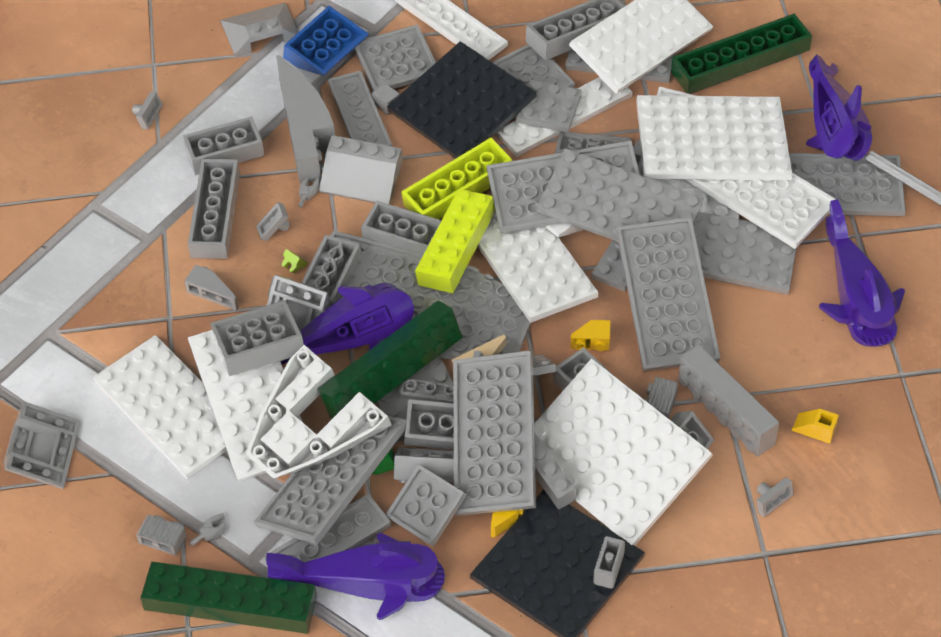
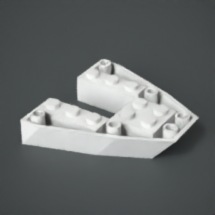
[246,345,392,478]

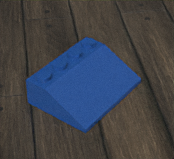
[283,6,369,76]

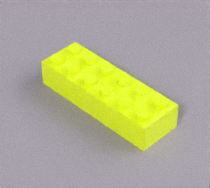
[402,138,513,219]
[415,189,495,293]

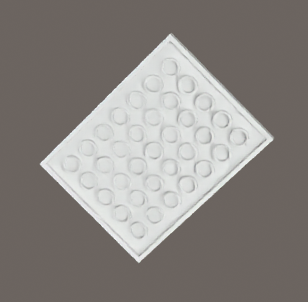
[636,95,792,180]
[534,358,713,546]

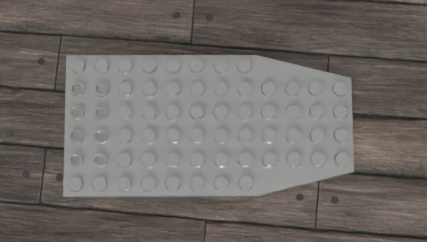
[302,230,532,359]

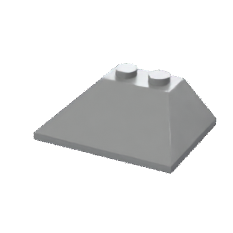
[220,2,298,57]
[267,275,330,331]
[4,401,80,489]

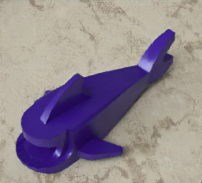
[806,54,872,161]
[819,199,905,347]
[280,283,414,365]
[266,533,445,620]

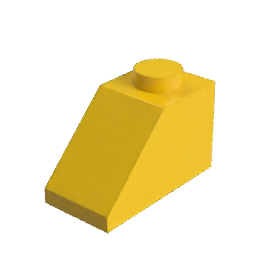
[491,509,524,538]

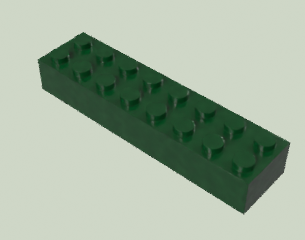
[671,13,812,94]
[317,300,463,419]
[140,561,317,634]

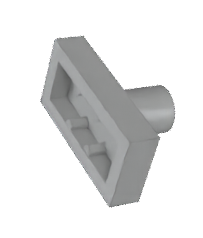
[132,92,163,129]
[256,202,289,241]
[756,477,793,517]

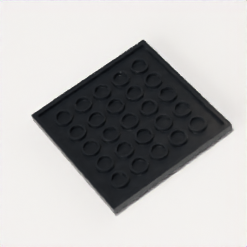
[387,41,537,159]
[470,489,645,637]

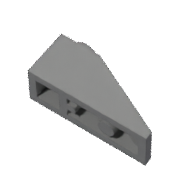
[185,265,238,311]

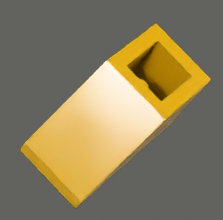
[570,320,610,351]
[792,409,839,444]

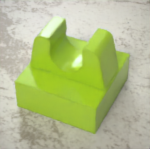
[282,249,308,274]

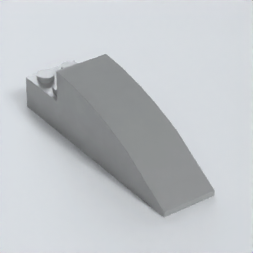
[276,55,335,184]

